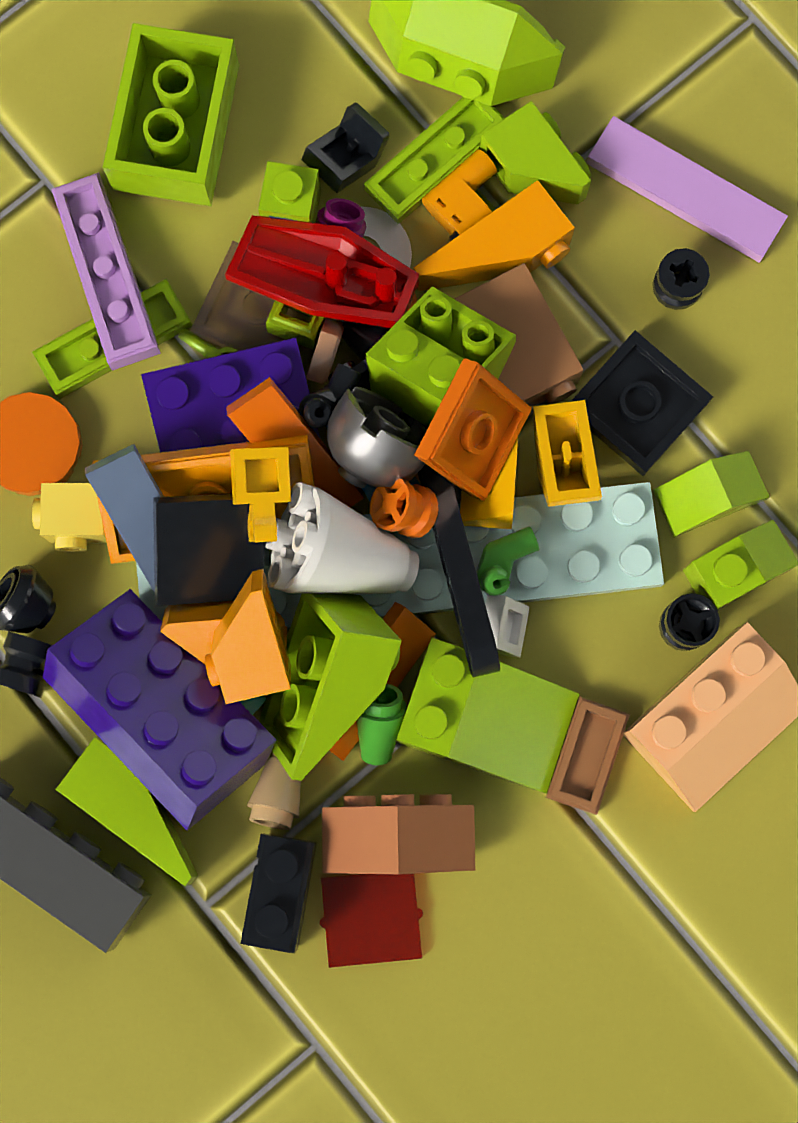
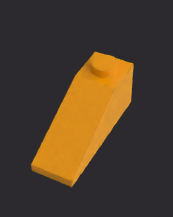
[413,180,575,291]

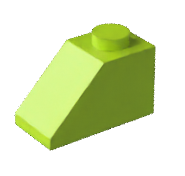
[683,519,798,610]

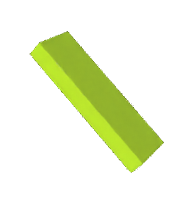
[364,97,505,224]
[32,279,193,399]

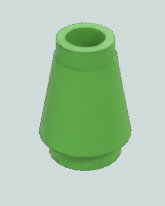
[356,684,407,765]

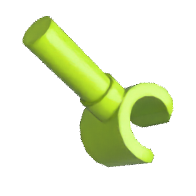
[178,328,237,359]

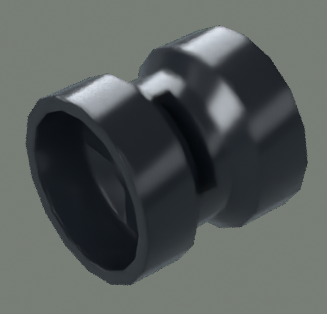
[659,593,720,651]
[0,631,52,698]

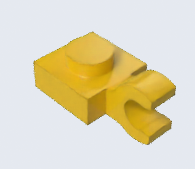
[230,447,291,543]

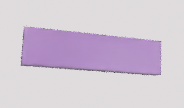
[586,116,788,263]
[51,172,161,371]

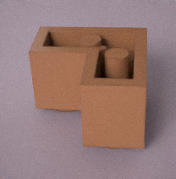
[322,794,475,874]

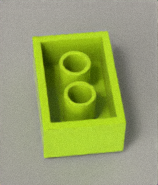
[102,23,239,207]

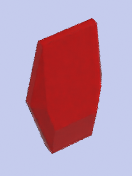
[225,215,420,328]

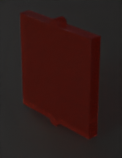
[319,874,423,968]

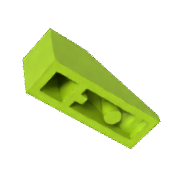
[55,737,198,886]

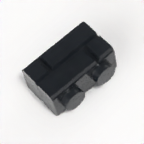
[240,833,317,954]

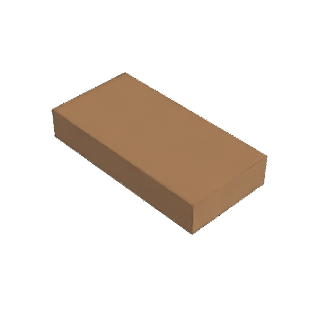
[545,697,630,815]

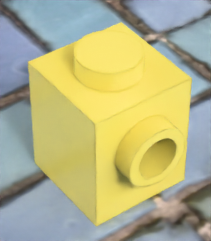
[32,483,107,552]

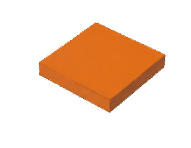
[414,358,532,501]

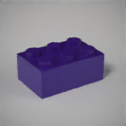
[141,338,320,453]

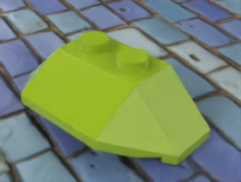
[368,0,566,106]

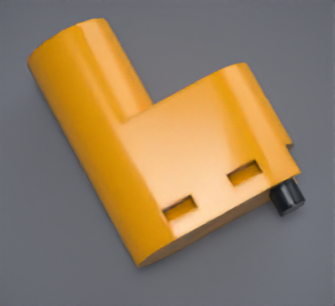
[422,149,497,241]

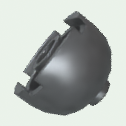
[327,387,427,488]

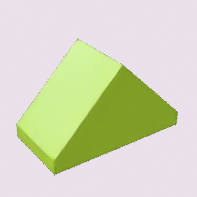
[653,451,770,537]

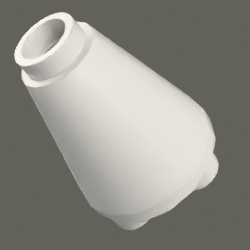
[264,482,419,594]

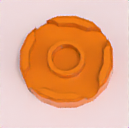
[0,392,83,496]

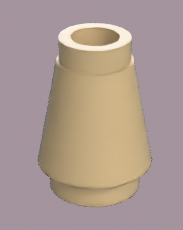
[247,751,301,830]

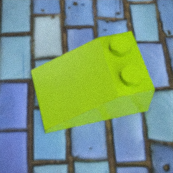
[259,593,402,781]
[396,637,579,794]

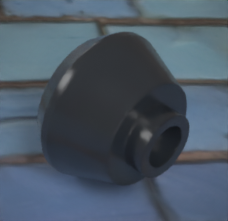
[0,565,56,634]

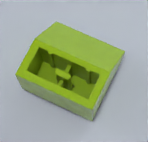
[366,286,516,427]

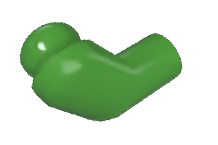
[476,526,540,596]

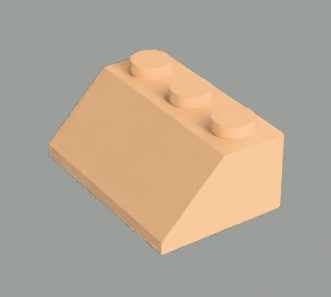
[623,622,798,812]

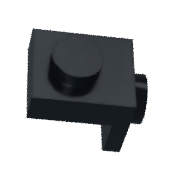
[301,102,390,193]

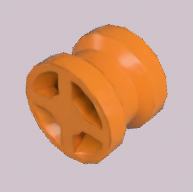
[370,478,438,539]

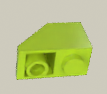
[480,101,591,204]

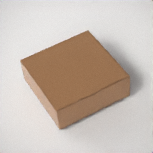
[306,318,345,384]

